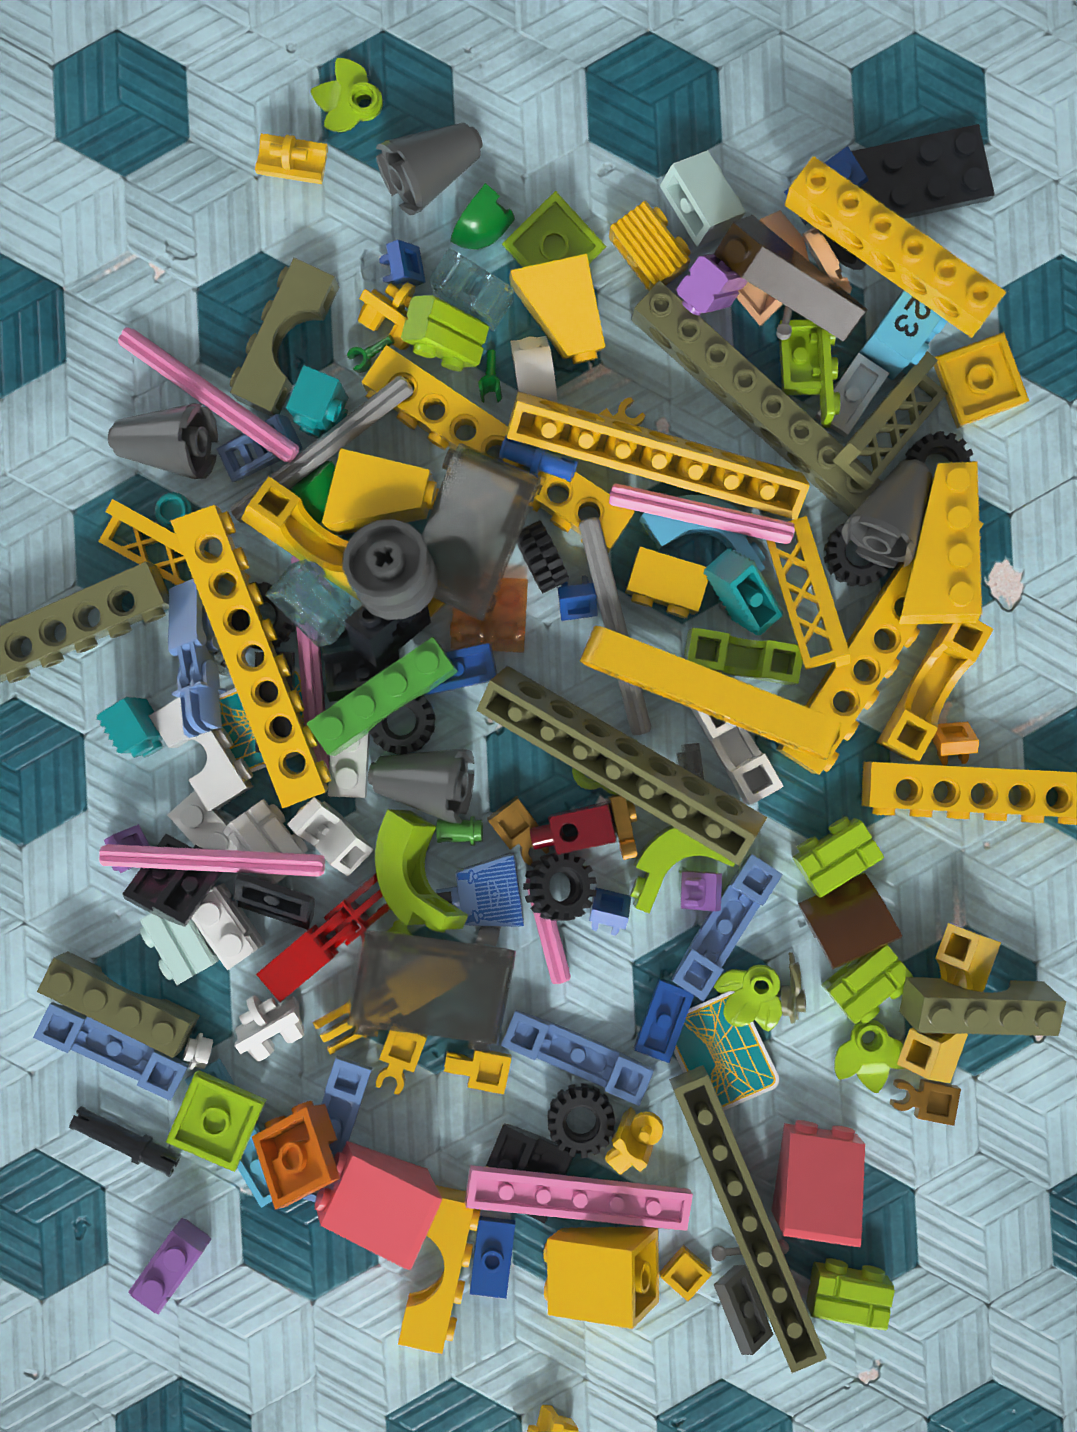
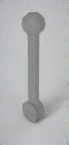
[776,305,792,340]
[712,1240,789,1261]

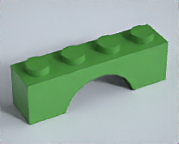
[306,637,458,756]

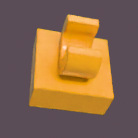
[932,721,979,765]

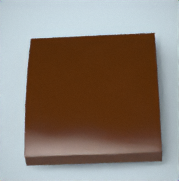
[798,873,902,970]

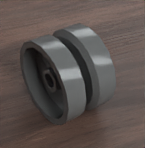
[343,519,438,620]

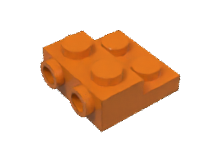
[252,1101,340,1210]

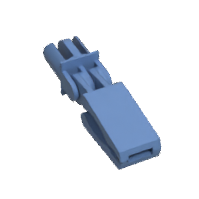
[168,579,227,738]

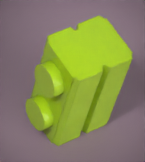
[401,295,489,372]
[792,817,884,898]
[821,945,913,1025]
[806,1258,895,1331]

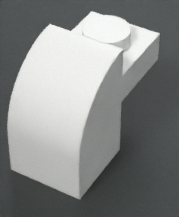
[510,336,558,403]
[287,797,374,876]

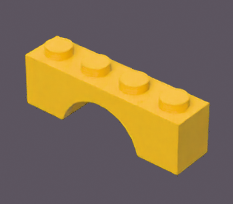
[241,476,359,600]
[876,620,994,761]
[897,923,1001,1083]
[398,1185,481,1354]

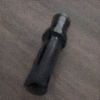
[69,1106,181,1177]

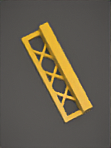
[98,499,250,595]
[766,516,851,670]

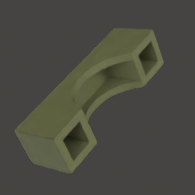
[230,258,339,417]
[37,951,200,1058]
[899,977,1066,1036]

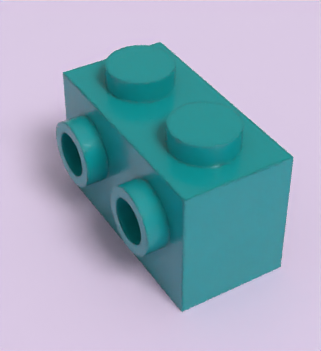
[286,365,349,438]

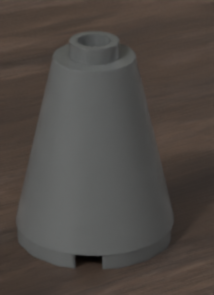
[376,123,483,215]
[108,403,218,479]
[841,460,933,568]
[368,749,475,824]

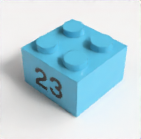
[859,290,948,381]

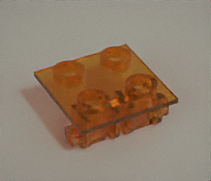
[450,575,528,653]

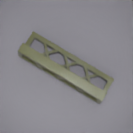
[832,351,947,490]

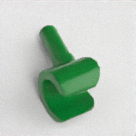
[347,335,395,373]
[478,350,502,403]

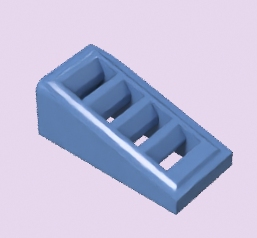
[217,414,303,482]

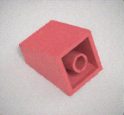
[771,1120,865,1247]
[314,1141,442,1270]

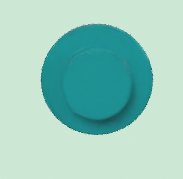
[155,492,193,530]

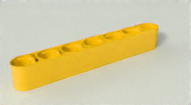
[580,625,841,760]

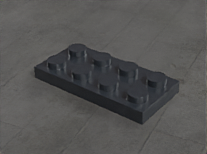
[851,124,995,219]

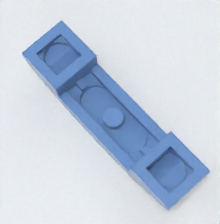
[671,854,783,1001]
[33,1002,188,1101]
[501,1010,654,1106]
[303,1056,372,1202]

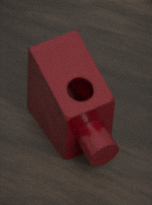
[529,801,617,854]

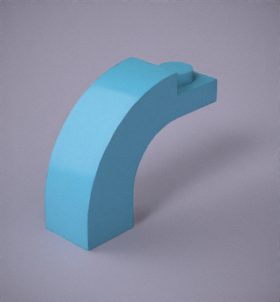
[639,495,766,572]

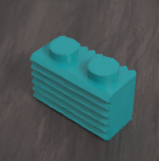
[704,548,783,636]
[96,696,163,758]

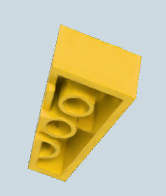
[898,462,982,625]

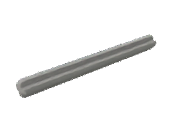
[231,376,413,523]
[579,517,651,735]

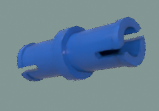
[499,435,579,483]

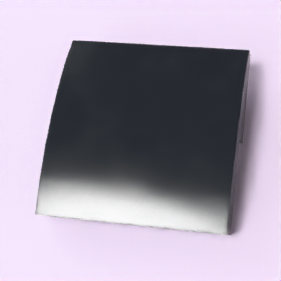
[321,624,400,702]
[122,834,223,927]
[234,872,315,930]
[486,1123,574,1224]

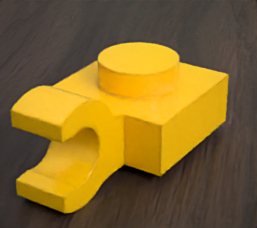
[444,1048,512,1095]

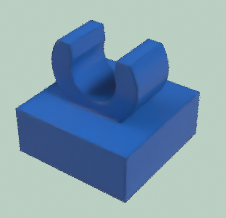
[379,239,426,287]
[557,575,598,621]
[589,887,631,935]

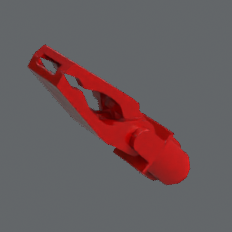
[256,873,390,1002]

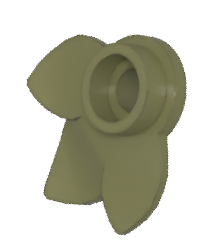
[781,952,806,1024]

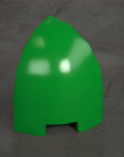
[450,183,515,250]
[289,461,335,524]

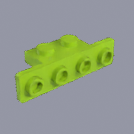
[779,319,840,428]

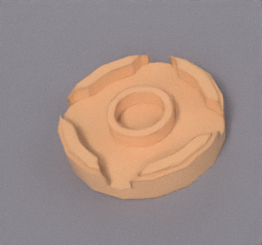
[803,227,852,294]

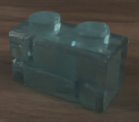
[266,559,356,647]

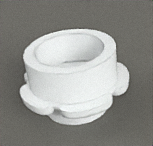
[183,1033,213,1070]

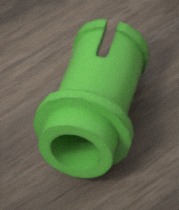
[436,816,483,846]

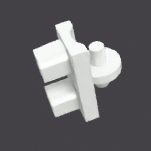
[235,995,304,1062]

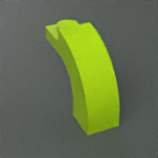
[375,809,468,933]
[630,826,735,914]

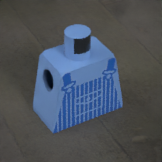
[436,852,524,927]

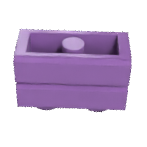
[676,254,748,316]
[128,1218,211,1315]

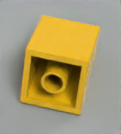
[509,254,605,364]
[322,448,439,535]
[543,1227,659,1329]

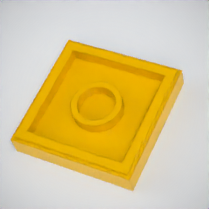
[934,332,1029,428]

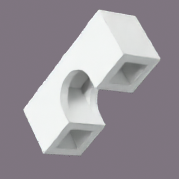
[149,697,254,812]
[691,708,784,805]

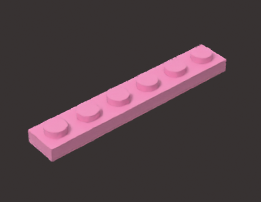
[465,1165,693,1231]

